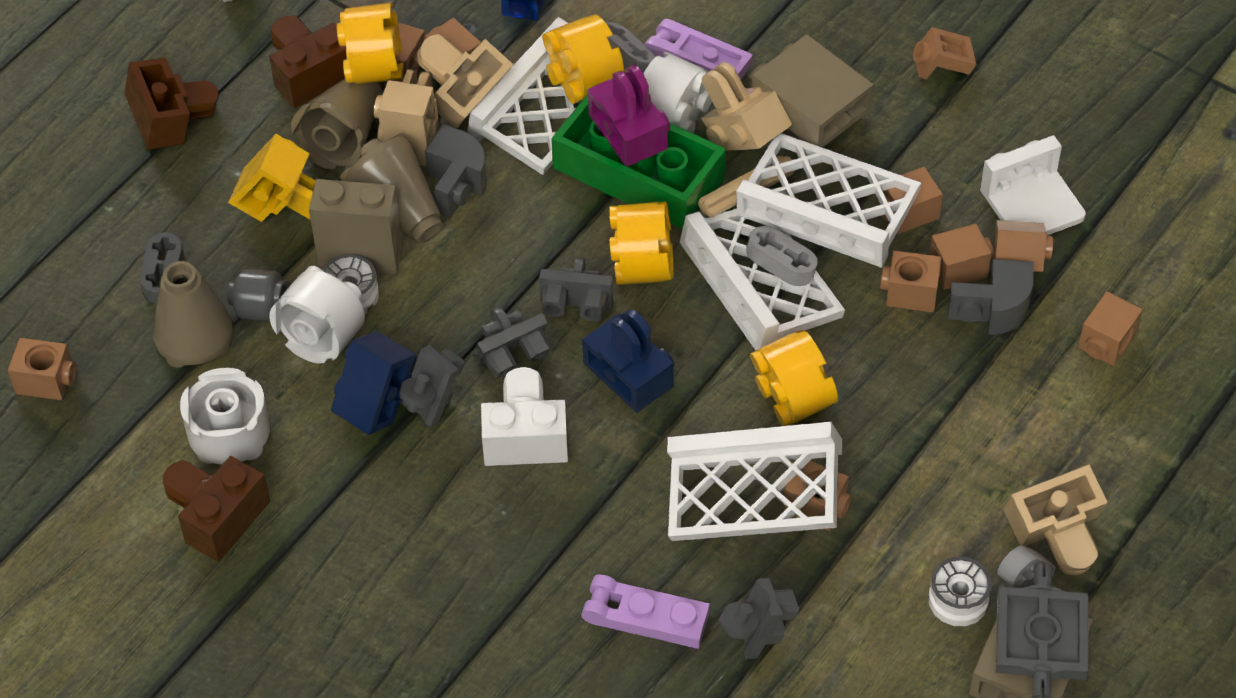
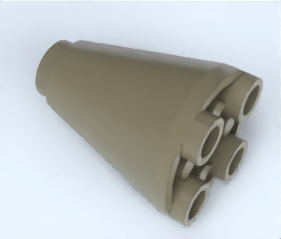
[340,134,443,244]
[153,261,233,368]

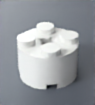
[643,52,712,133]
[269,266,365,364]
[180,368,270,465]

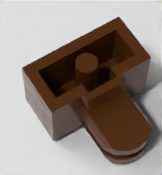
[269,16,347,109]
[124,58,218,150]
[163,455,270,562]

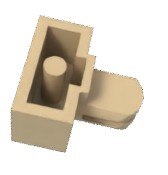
[416,34,514,129]
[701,62,793,151]
[374,69,438,166]
[1003,465,1108,576]

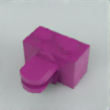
[588,65,670,167]

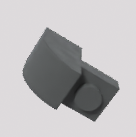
[425,124,487,218]
[948,259,1034,335]

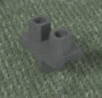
[539,257,613,322]
[473,306,550,379]
[399,345,465,428]
[720,578,799,659]

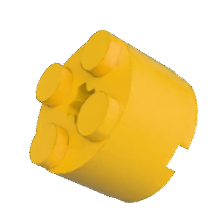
[337,2,403,84]
[542,14,624,104]
[609,202,674,285]
[750,330,838,426]

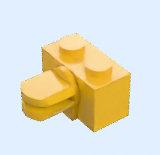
[228,134,315,222]

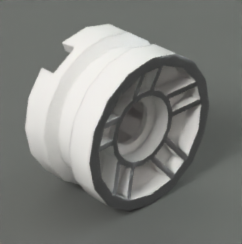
[323,254,379,314]
[929,557,992,626]

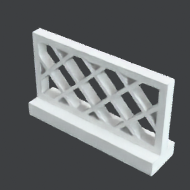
[467,17,625,175]
[736,133,921,268]
[680,209,845,350]
[667,422,842,541]

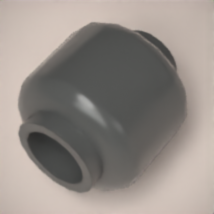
[227,268,289,322]

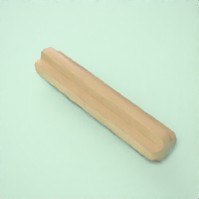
[698,155,795,218]

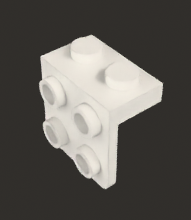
[980,135,1085,235]

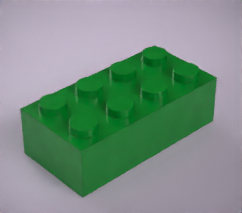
[551,94,726,229]

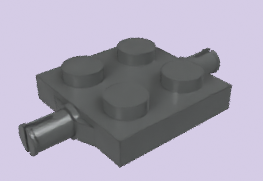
[996,562,1088,698]

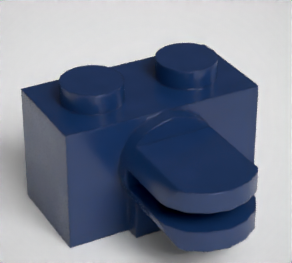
[582,309,674,413]
[331,331,417,435]

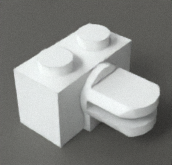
[481,367,568,466]

